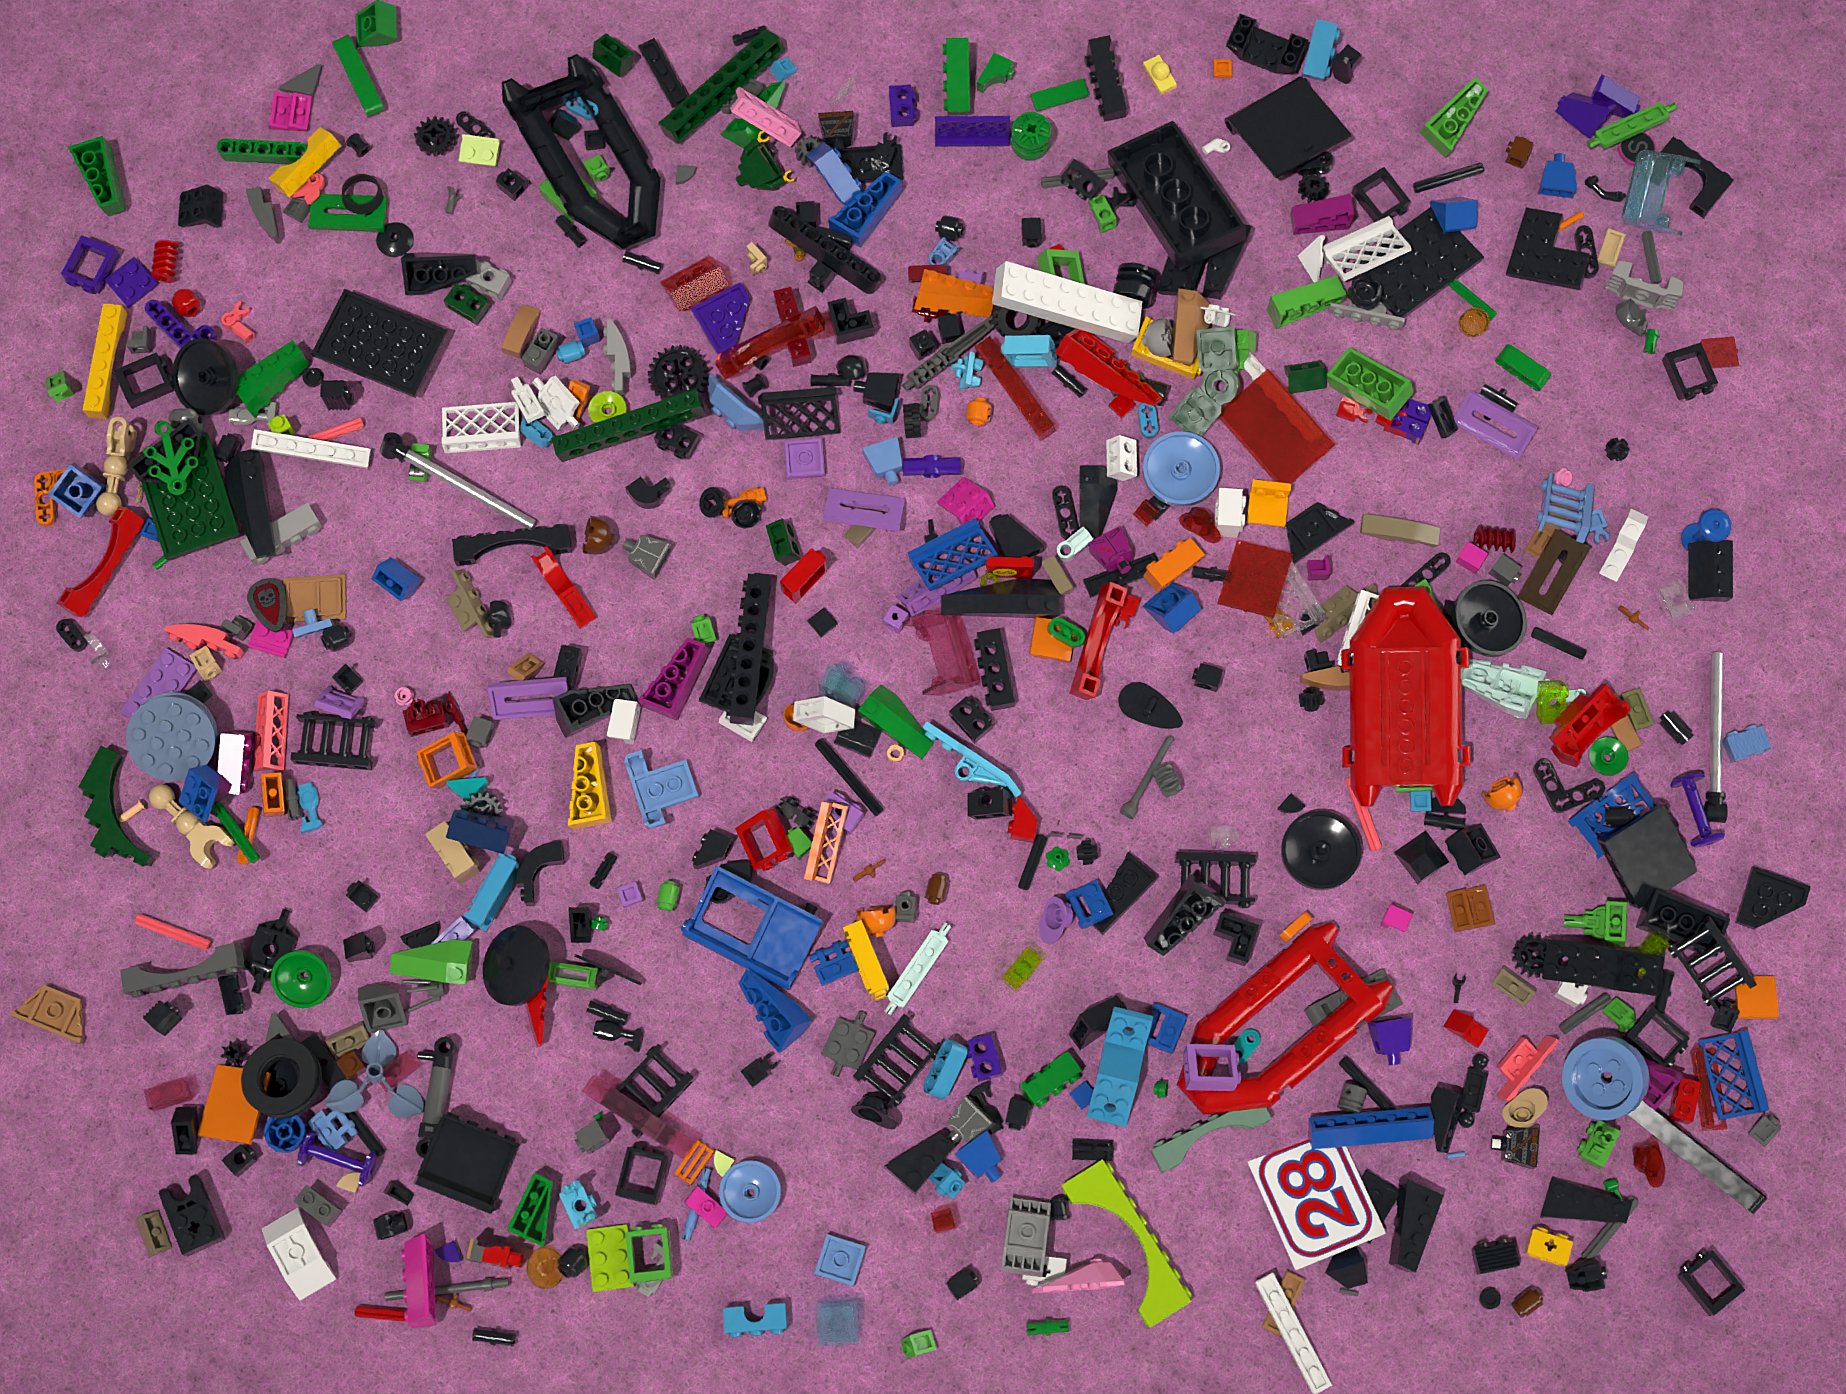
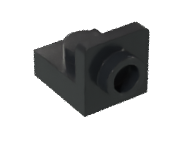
[346,880,379,913]
[1710,998,1740,1033]

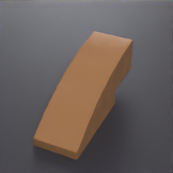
[501,304,541,359]
[1299,666,1350,691]

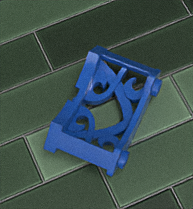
[1568,773,1654,859]

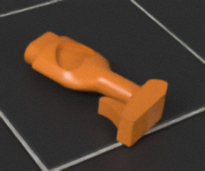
[722,487,767,520]

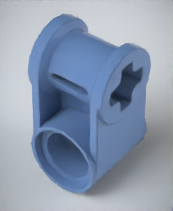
[928,237,960,266]

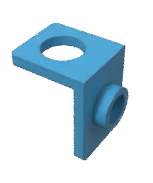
[868,398,899,424]

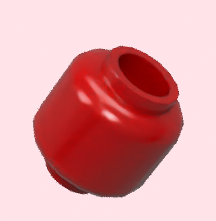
[172,289,200,317]

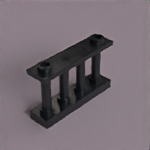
[290,712,378,771]
[1174,852,1256,908]
[1668,915,1757,1011]
[853,1014,942,1109]
[603,1045,695,1139]

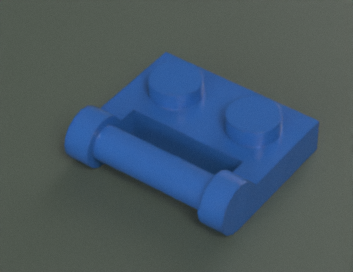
[1065,879,1113,929]
[1146,1003,1187,1055]

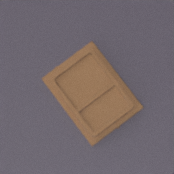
[283,574,347,623]

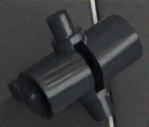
[1479,384,1518,421]

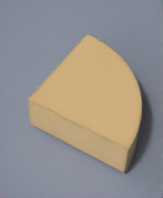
[336,1172,360,1193]

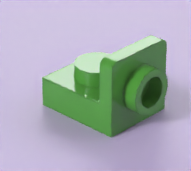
[583,154,611,183]
[689,614,716,644]
[1602,997,1636,1033]
[901,1329,937,1359]

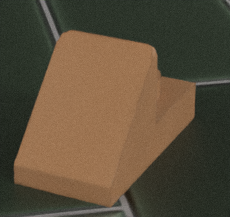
[507,652,545,681]

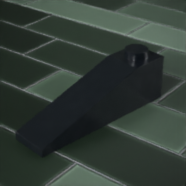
[552,684,638,738]

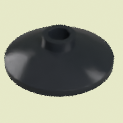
[376,222,414,257]

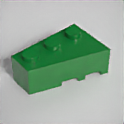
[1018,1051,1082,1108]
[506,1173,552,1247]

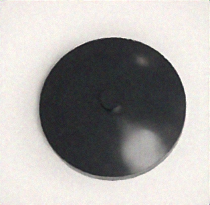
[172,338,238,415]
[1452,580,1527,657]
[1281,811,1361,890]
[482,925,550,1006]

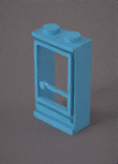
[464,853,519,932]

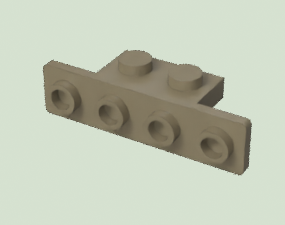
[446,570,495,638]
[1314,584,1378,643]

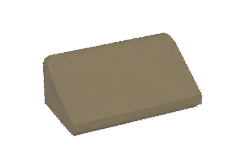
[843,509,877,549]
[1042,556,1073,595]
[1491,965,1537,1007]
[325,1021,370,1059]
[135,1210,172,1258]

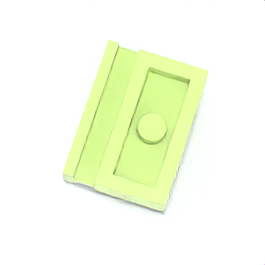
[459,134,500,167]

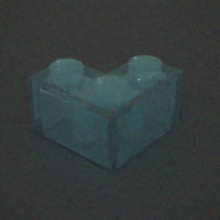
[819,663,865,709]

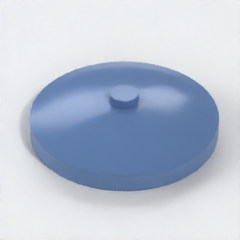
[1143,431,1220,506]

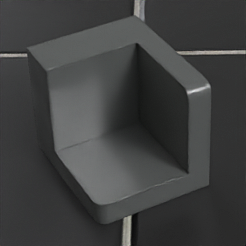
[127,326,151,353]

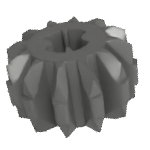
[795,135,822,168]
[1152,763,1182,798]

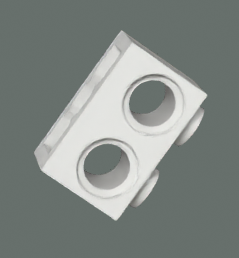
[1106,435,1137,481]

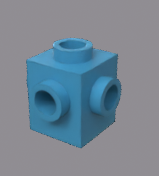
[929,1163,965,1199]

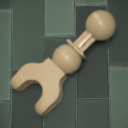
[96,417,137,516]
[149,784,235,869]

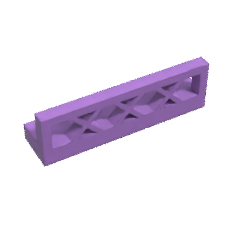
[897,556,977,619]

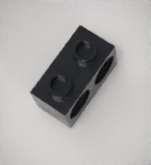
[1059,158,1104,200]
[654,424,700,460]
[949,696,993,744]

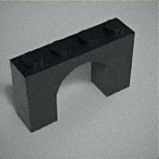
[1643,137,1734,219]

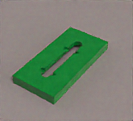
[308,194,388,232]

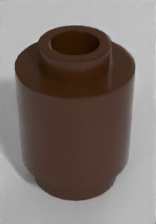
[925,874,948,905]
[1511,1288,1543,1318]

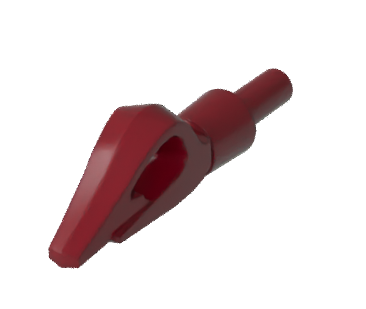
[444,691,467,734]

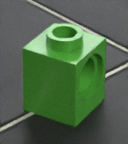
[786,827,812,860]

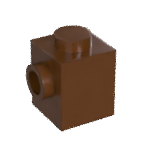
[1505,136,1533,169]
[336,1051,367,1081]

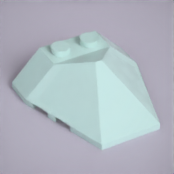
[1461,659,1546,719]

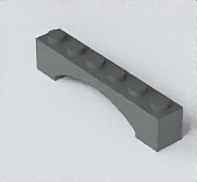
[120,943,245,998]

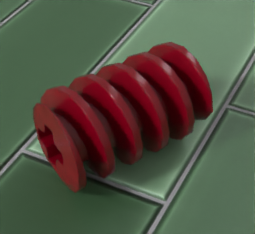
[1472,525,1515,553]

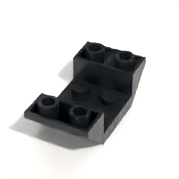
[1226,13,1308,74]

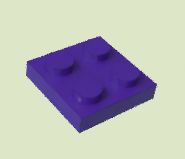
[104,257,158,308]

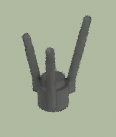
[401,980,445,1014]

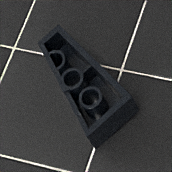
[1143,874,1227,956]
[1389,1179,1444,1273]

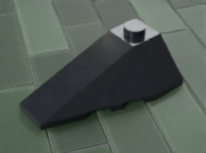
[401,252,478,295]
[1079,465,1117,539]

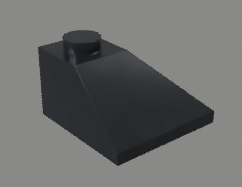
[1394,830,1449,885]

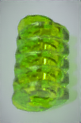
[1637,934,1670,978]

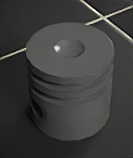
[1337,1083,1367,1114]

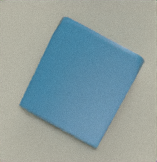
[770,57,798,82]

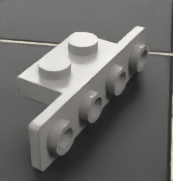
[1328,300,1405,329]

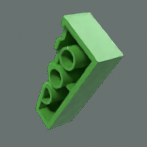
[1419,77,1488,158]

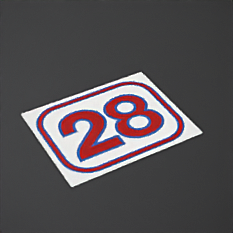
[1248,1139,1386,1270]

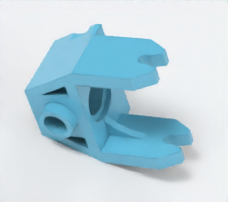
[559,1180,598,1230]

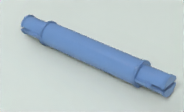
[681,1168,711,1242]

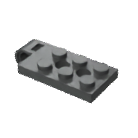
[1304,969,1402,1029]

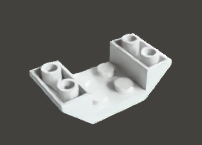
[262,1208,337,1301]

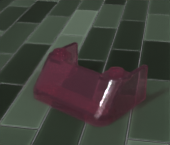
[902,610,980,696]

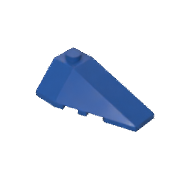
[738,968,812,1053]

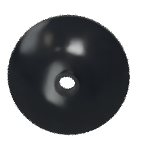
[260,1059,300,1114]

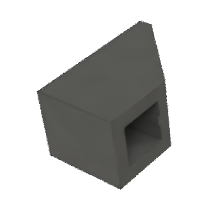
[522,327,558,375]

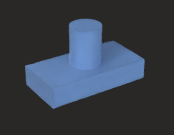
[292,609,334,638]

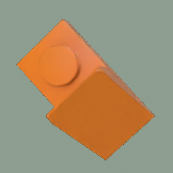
[568,379,591,421]

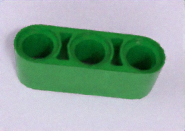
[1495,344,1551,391]

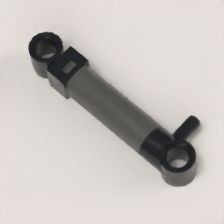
[416,1037,457,1158]

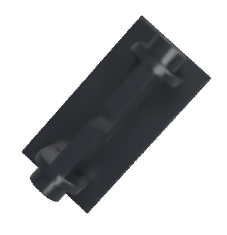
[777,796,818,830]
[218,974,245,1015]
[1072,1139,1114,1161]

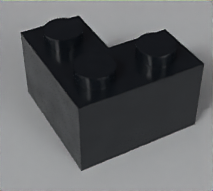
[827,297,874,345]
[1213,912,1259,967]

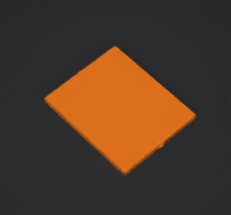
[197,1064,271,1145]

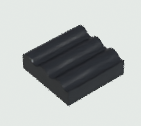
[807,608,838,638]

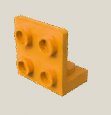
[1247,479,1291,527]

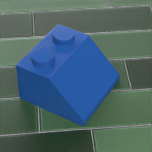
[1143,583,1201,634]

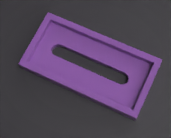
[1454,390,1538,460]
[823,488,905,531]
[487,677,568,720]

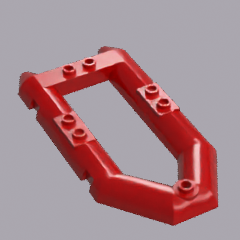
[1177,922,1393,1115]

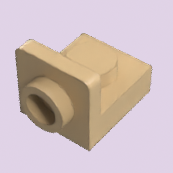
[746,242,768,276]
[189,646,222,681]

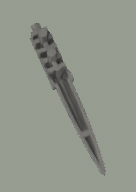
[902,309,1011,391]

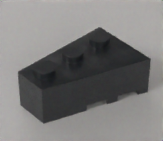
[884,1133,955,1195]

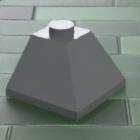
[358,984,408,1034]

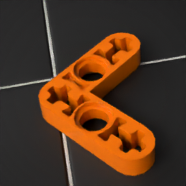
[34,467,91,527]

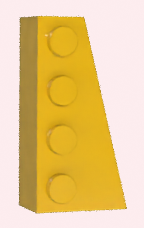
[568,742,611,830]

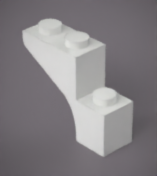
[1599,509,1648,582]

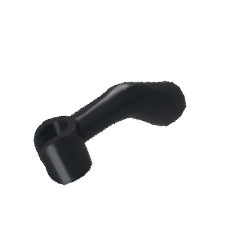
[1584,175,1626,202]

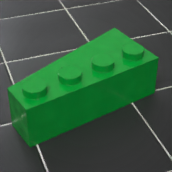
[943,37,970,116]
[236,340,309,418]

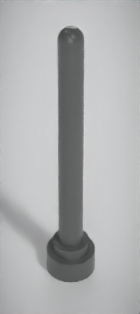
[1120,736,1174,819]

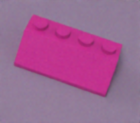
[401,1234,437,1328]

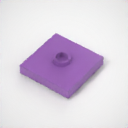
[784,438,825,479]

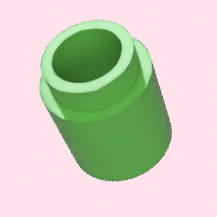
[656,881,680,911]

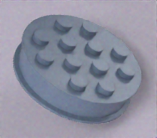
[126,692,218,781]

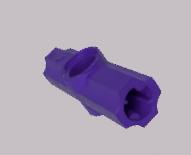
[903,455,961,478]

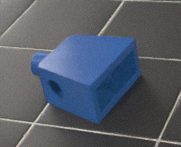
[1538,153,1577,198]
[955,1131,1002,1183]

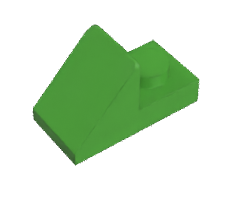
[46,370,74,403]

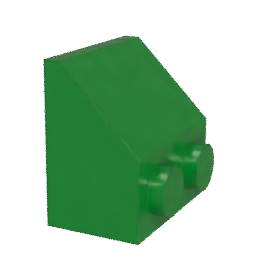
[355,0,397,48]

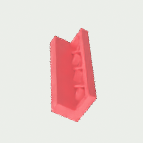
[253,691,289,771]

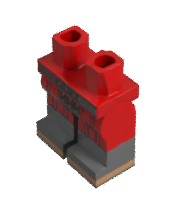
[465,1238,524,1270]

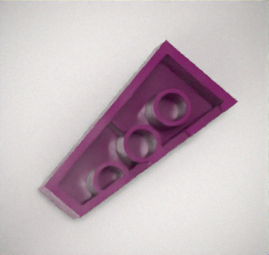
[637,637,709,721]

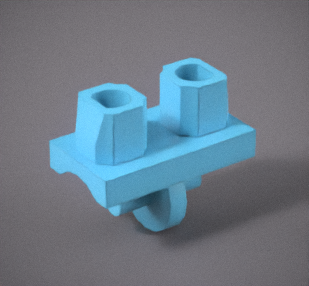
[951,352,983,390]

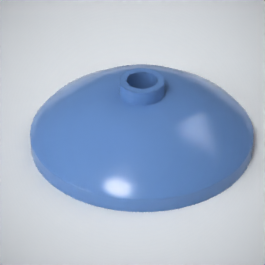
[719,1161,781,1223]

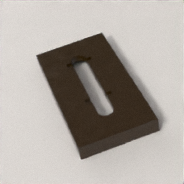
[1517,529,1591,615]

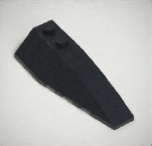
[225,449,276,559]
[941,579,1060,619]

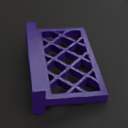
[935,116,1010,147]

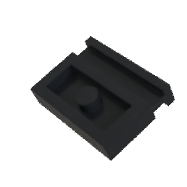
[834,721,881,758]

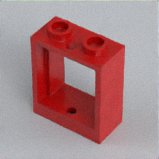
[780,548,827,604]
[735,809,794,871]

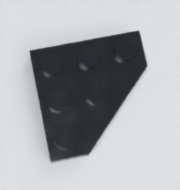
[1735,866,1811,930]

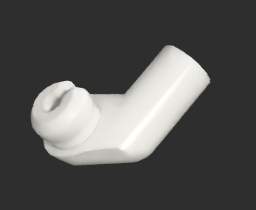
[1202,139,1230,155]

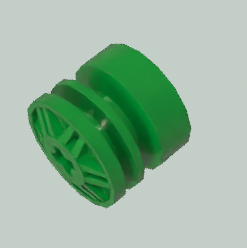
[1011,112,1051,161]

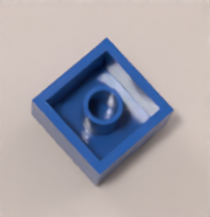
[48,463,106,518]

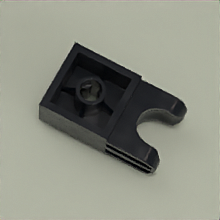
[159,1174,226,1257]

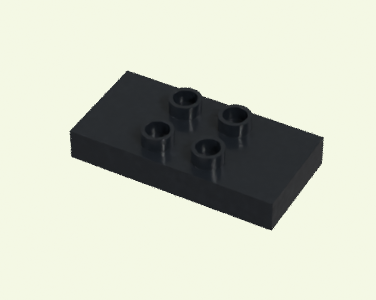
[1107,120,1246,271]

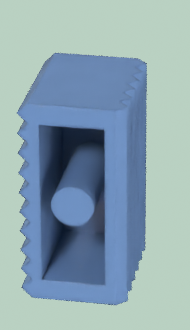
[1722,725,1772,763]

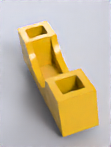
[268,127,341,198]

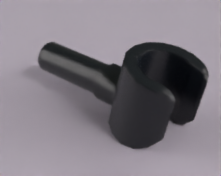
[924,519,935,543]
[1452,974,1466,1003]

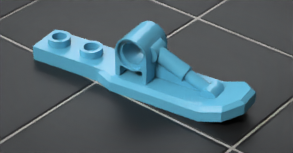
[923,722,1022,798]

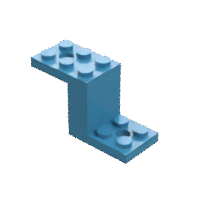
[1086,1006,1153,1127]

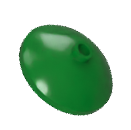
[271,950,332,1008]

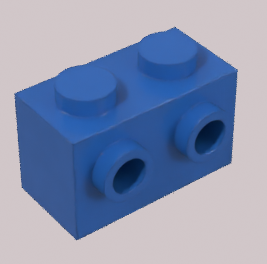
[372,557,421,601]

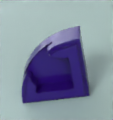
[435,1241,462,1263]

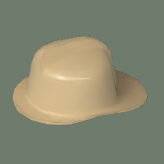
[1502,1088,1548,1129]

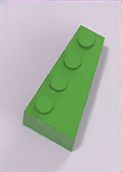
[1267,276,1347,329]

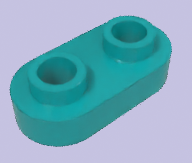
[1227,1029,1260,1066]

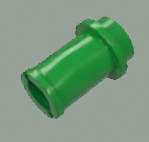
[1643,329,1660,354]

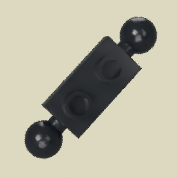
[1458,1053,1488,1128]

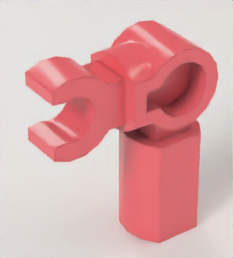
[221,301,255,344]

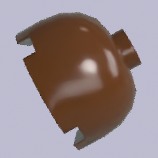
[582,515,614,555]

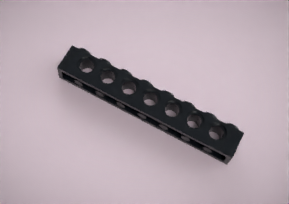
[726,573,771,726]

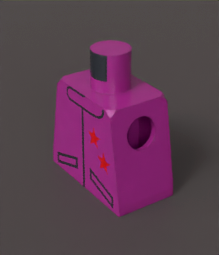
[1088,526,1132,574]

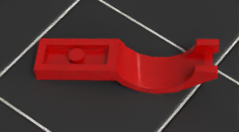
[531,546,596,629]

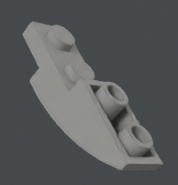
[604,319,632,396]

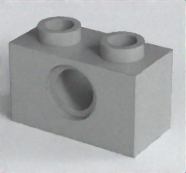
[465,260,511,301]

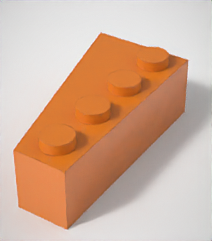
[914,269,994,317]

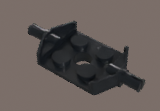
[244,909,298,994]

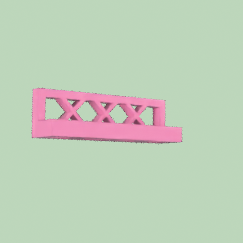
[730,87,801,147]

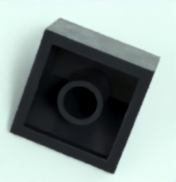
[1445,823,1501,875]

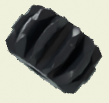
[1298,171,1330,203]

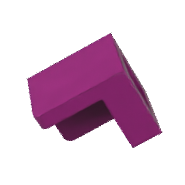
[1307,556,1330,581]

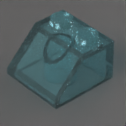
[815,1301,859,1347]

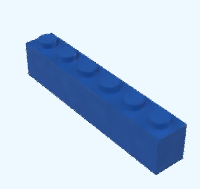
[1308,1107,1434,1149]

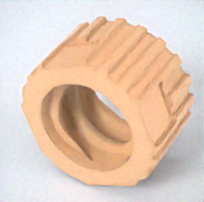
[887,744,904,763]

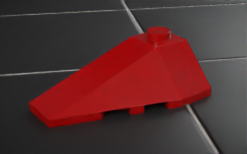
[525,975,548,1047]

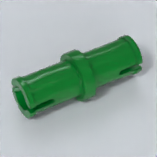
[1026,1319,1069,1336]

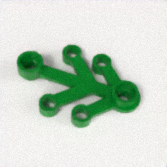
[143,420,198,495]

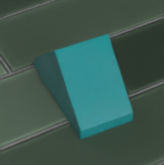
[446,777,489,800]

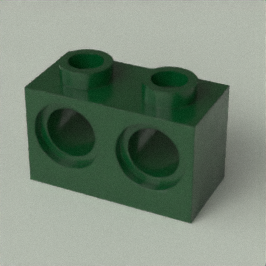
[443,283,490,326]
[766,518,801,566]

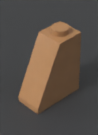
[1524,502,1572,559]

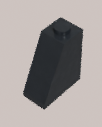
[989,514,1043,558]
[1068,995,1128,1050]

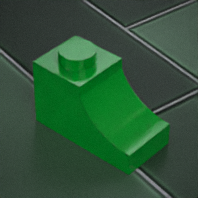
[977,53,1015,93]

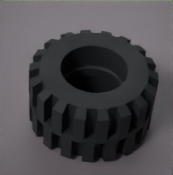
[991,305,1041,338]

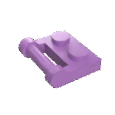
[314,686,365,719]

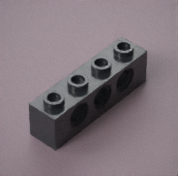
[974,628,1015,711]

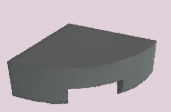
[675,165,696,185]

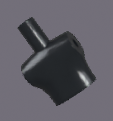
[485,600,512,638]

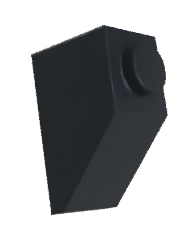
[171,1107,199,1155]

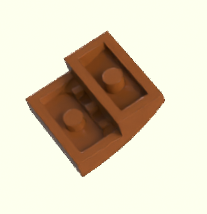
[1446,885,1496,932]

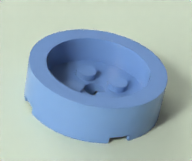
[1562,1036,1649,1120]

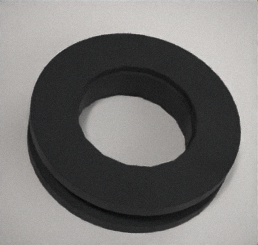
[241,1038,322,1119]

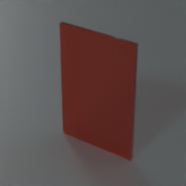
[1219,369,1335,484]

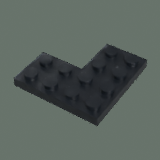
[1506,207,1590,290]

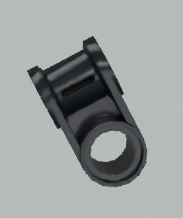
[1297,151,1333,176]

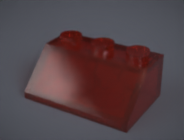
[660,256,729,312]

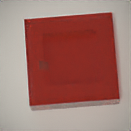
[1133,499,1160,527]

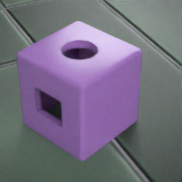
[883,604,909,634]

